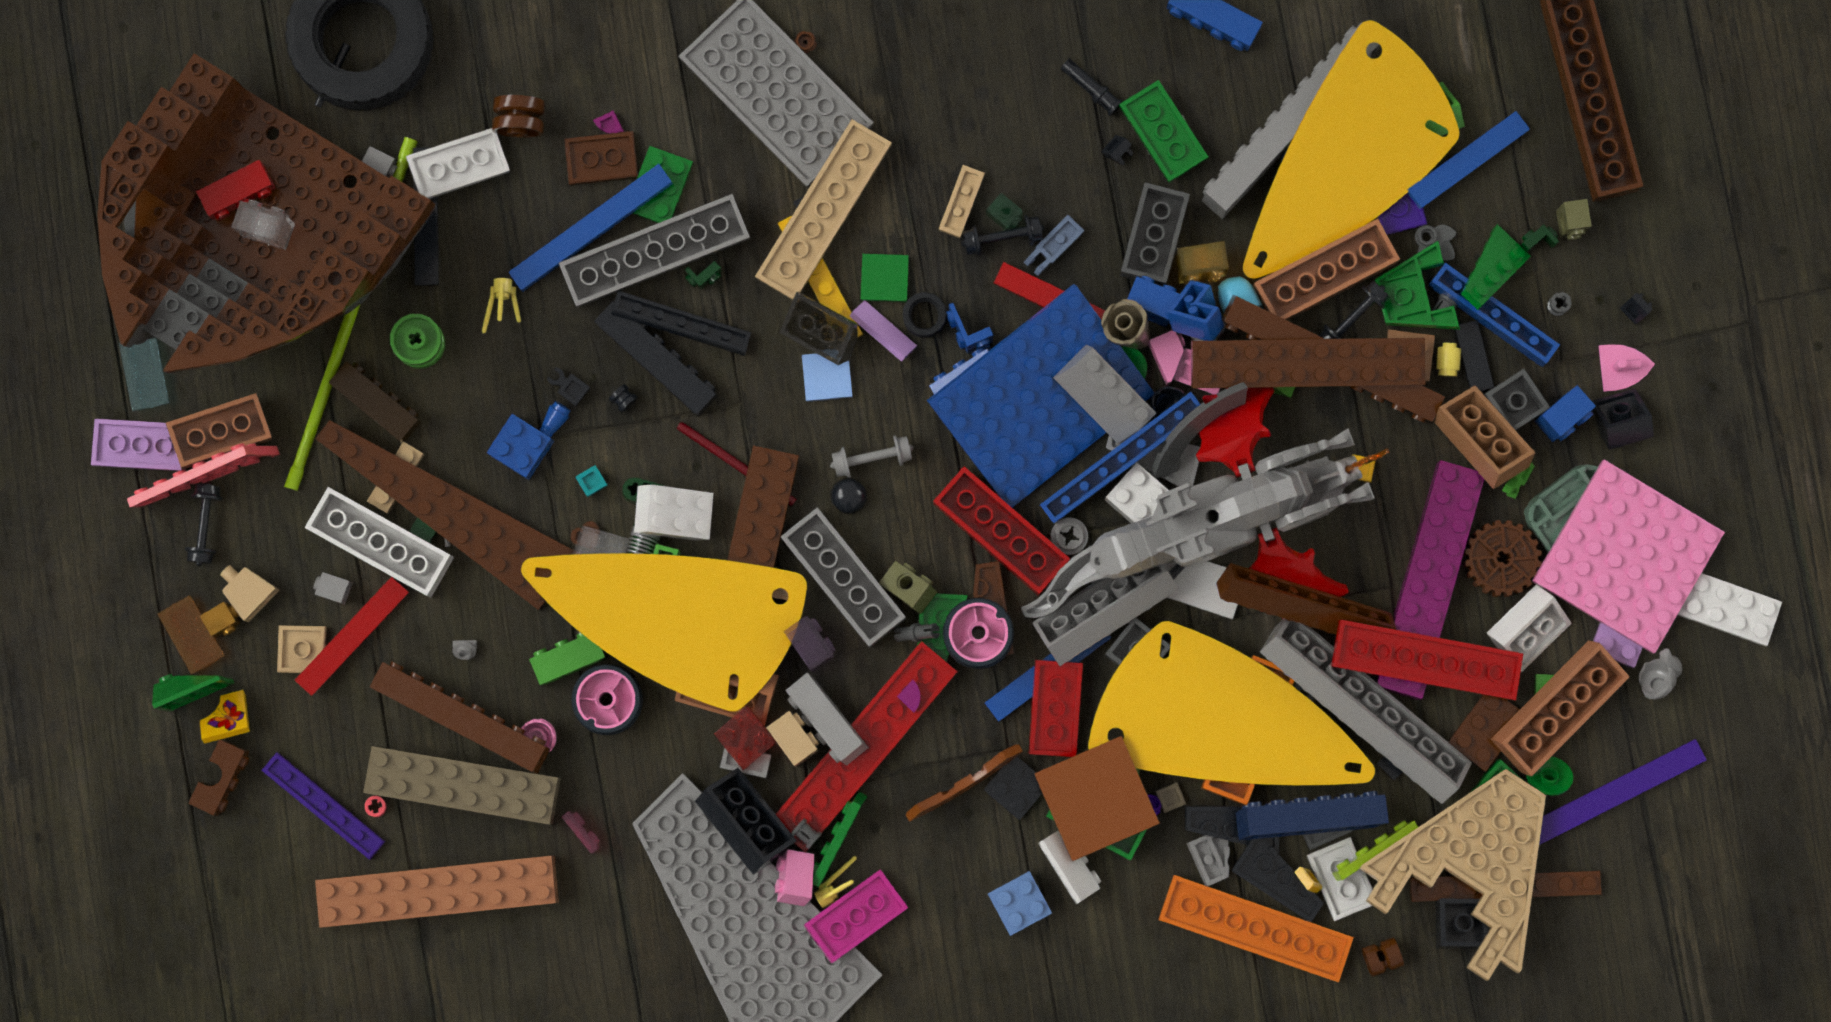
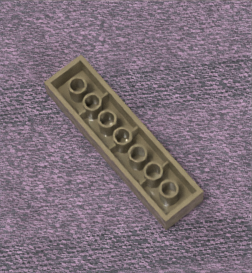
[363,746,561,825]

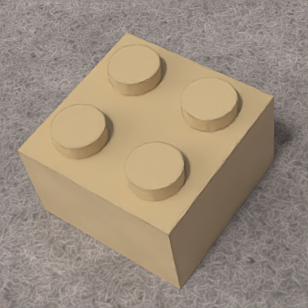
[766,711,819,767]

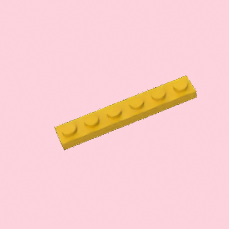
[778,216,863,346]

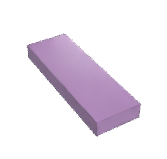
[849,300,917,362]

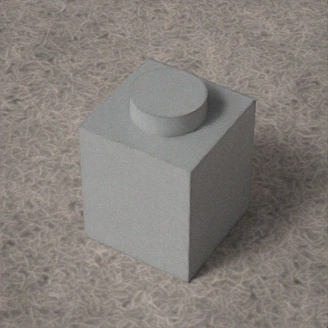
[362,146,397,178]
[313,572,353,605]

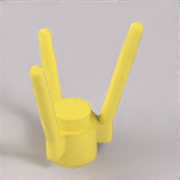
[482,278,521,333]
[814,856,857,909]

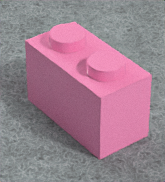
[775,849,814,906]

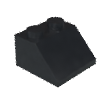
[1592,388,1654,450]

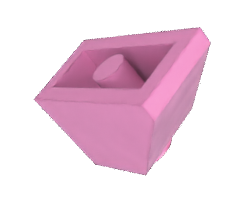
[1148,330,1186,386]

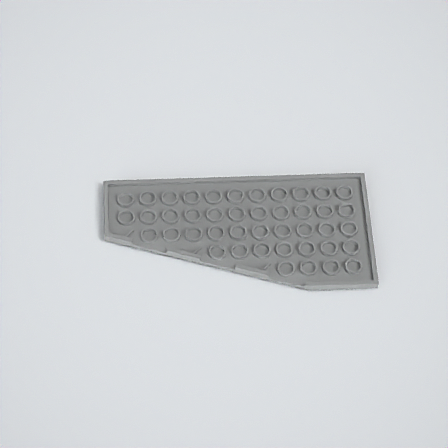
[632,773,882,1022]

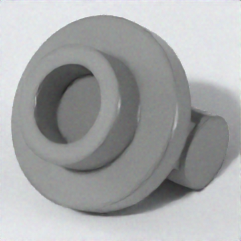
[452,640,477,660]

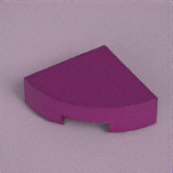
[593,110,624,134]
[897,680,920,713]

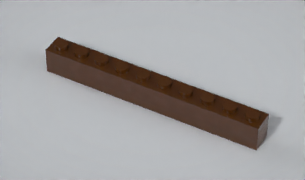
[1222,295,1445,423]

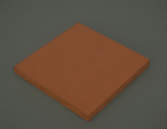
[1034,736,1160,861]

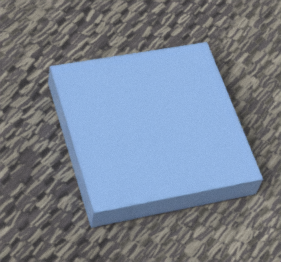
[802,350,852,402]

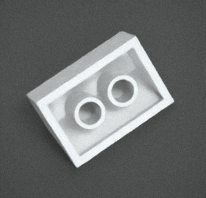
[1487,584,1572,672]
[1038,830,1101,904]

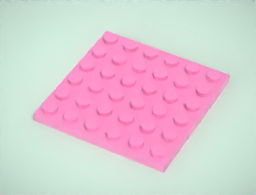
[1532,460,1725,654]

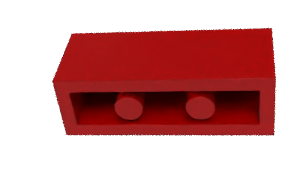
[196,160,276,221]

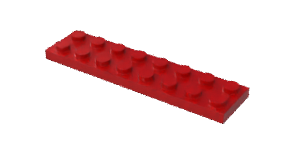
[1332,620,1523,700]

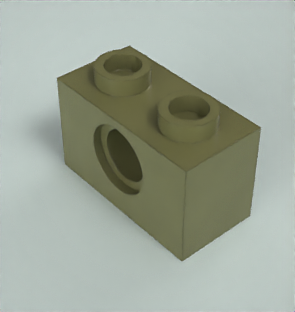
[1556,199,1592,240]
[879,561,937,614]

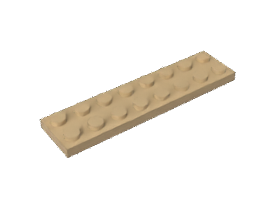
[755,119,892,301]

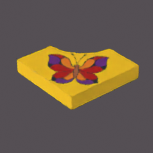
[200,690,250,744]

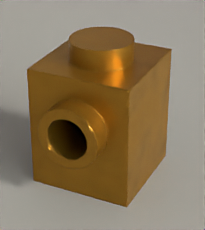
[200,602,240,638]

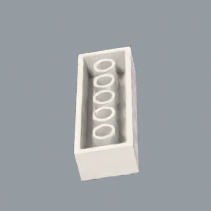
[305,487,454,598]

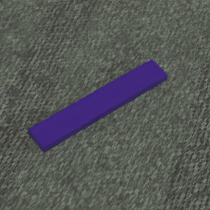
[261,752,386,860]

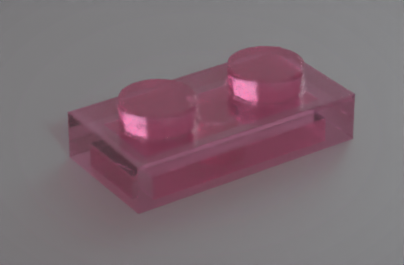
[562,811,600,854]

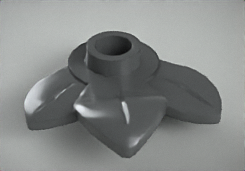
[1415,225,1456,261]

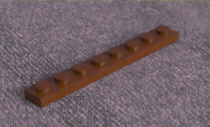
[1410,871,1602,902]

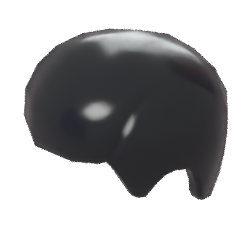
[1150,386,1186,417]
[830,478,867,514]

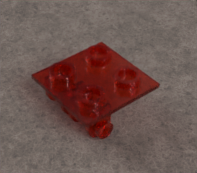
[714,705,776,770]

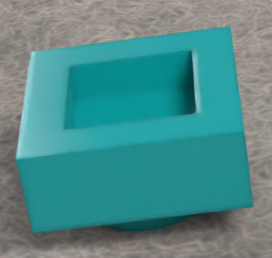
[576,465,608,497]

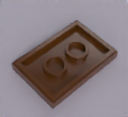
[564,131,638,185]

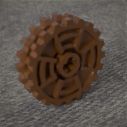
[1463,520,1542,597]

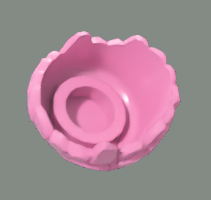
[521,719,557,752]

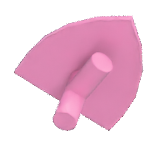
[1598,345,1655,392]

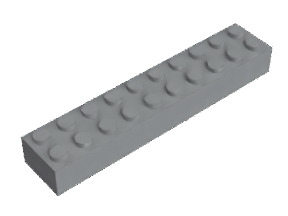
[1202,23,1380,219]
[1260,619,1472,804]

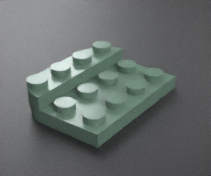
[1524,464,1598,553]

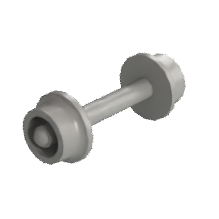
[830,435,914,478]

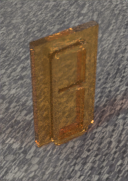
[158,595,225,675]

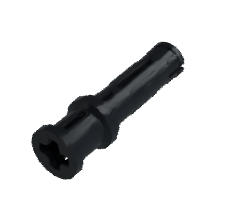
[1060,58,1124,117]

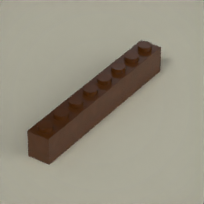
[1216,563,1396,634]
[370,661,550,774]

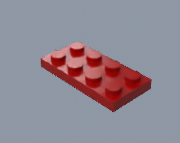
[1028,660,1083,757]

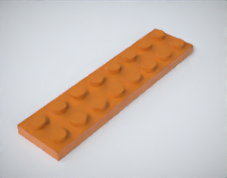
[1158,875,1354,983]

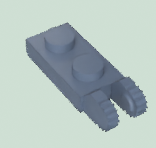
[1024,215,1085,276]

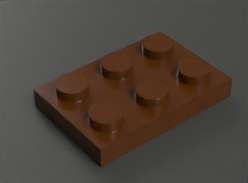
[1448,695,1520,772]

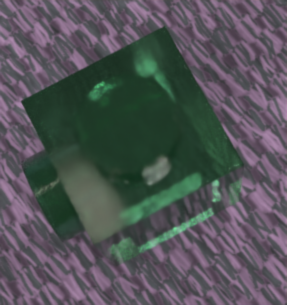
[986,193,1022,230]

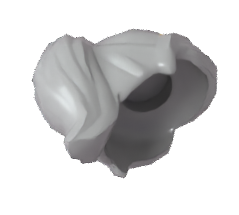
[1639,649,1682,700]

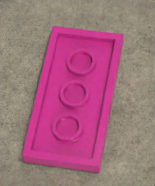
[803,870,908,964]

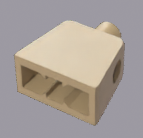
[220,565,279,622]

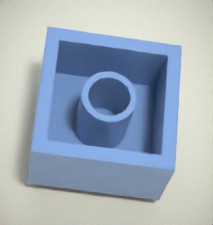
[987,871,1052,936]

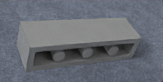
[785,673,869,765]

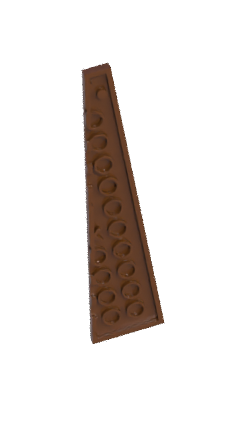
[315,420,580,610]

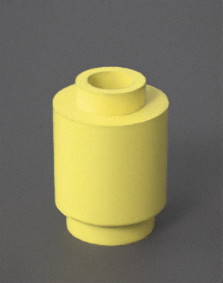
[1436,343,1461,377]

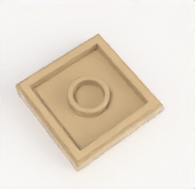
[277,625,327,673]

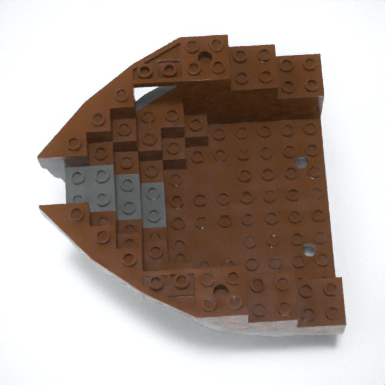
[97,53,436,374]

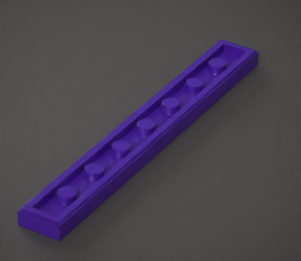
[1539,739,1706,845]

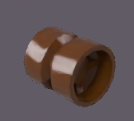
[1362,937,1404,977]

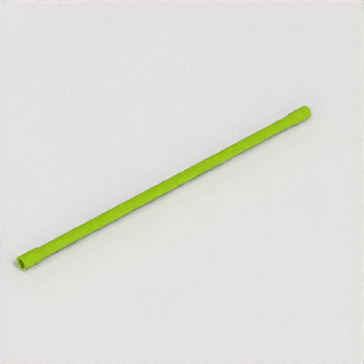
[284,137,418,491]

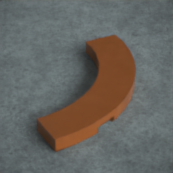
[906,744,1023,822]

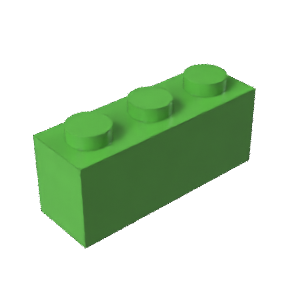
[529,633,607,686]

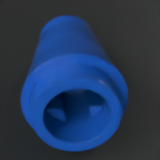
[540,401,571,437]

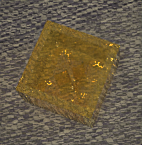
[1175,241,1229,285]

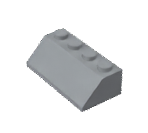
[1053,345,1156,443]

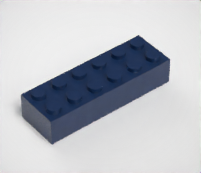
[1235,791,1389,841]

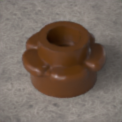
[794,31,817,54]

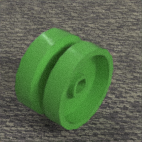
[390,314,445,369]

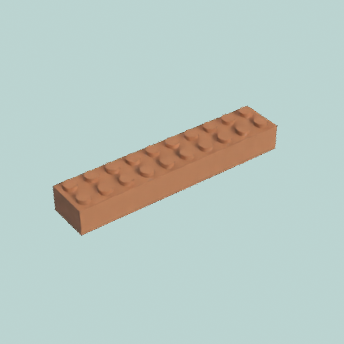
[315,856,559,928]

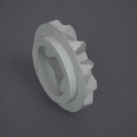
[1051,517,1088,555]

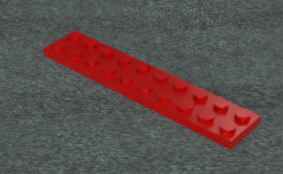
[776,641,958,852]

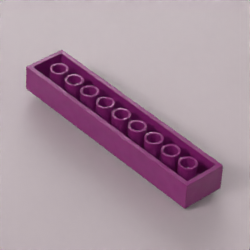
[1375,460,1484,700]

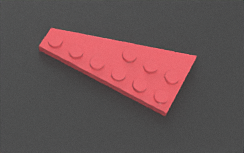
[127,443,280,507]

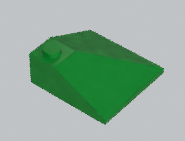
[152,674,234,712]

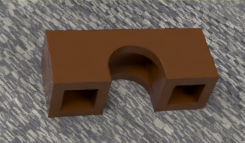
[188,739,250,816]

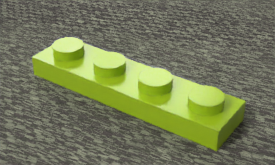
[1332,820,1418,881]

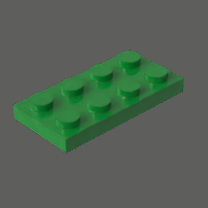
[1119,80,1208,183]

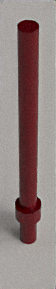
[677,421,797,507]

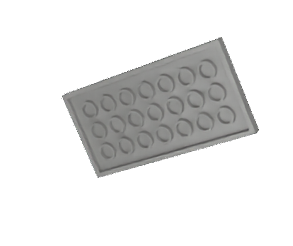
[679,0,874,188]

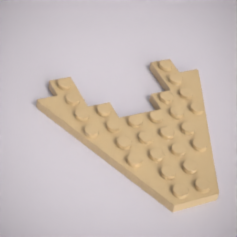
[1359,769,1546,981]

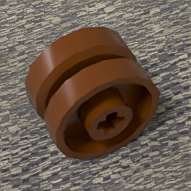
[492,95,545,138]

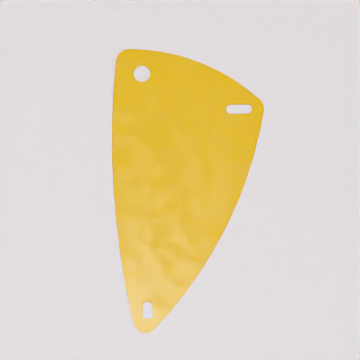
[1243,20,1459,279]
[521,553,807,712]
[1088,621,1375,785]

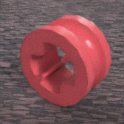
[365,796,387,817]

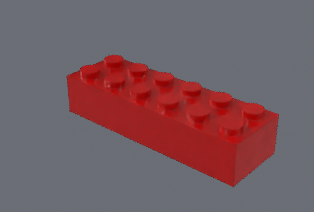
[933,466,1070,596]

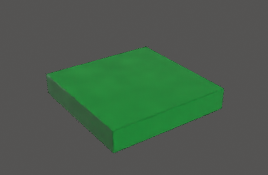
[860,254,909,302]

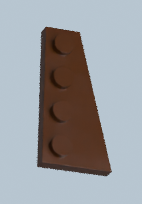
[972,561,1014,655]

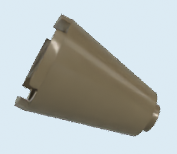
[1101,299,1151,349]

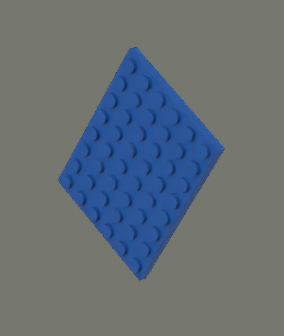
[926,284,1154,507]

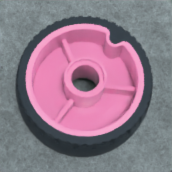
[943,598,1014,669]
[572,664,643,735]

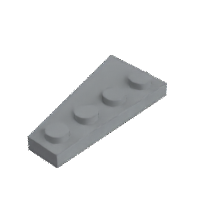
[1106,431,1200,486]

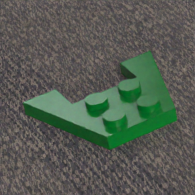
[1375,241,1460,330]

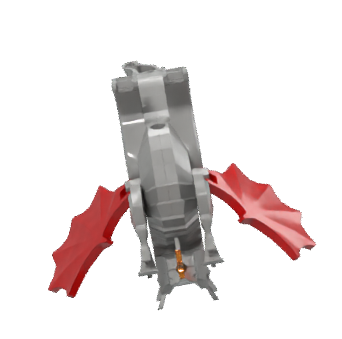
[1021,387,1390,619]

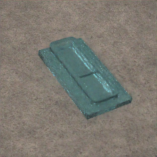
[119,338,170,411]

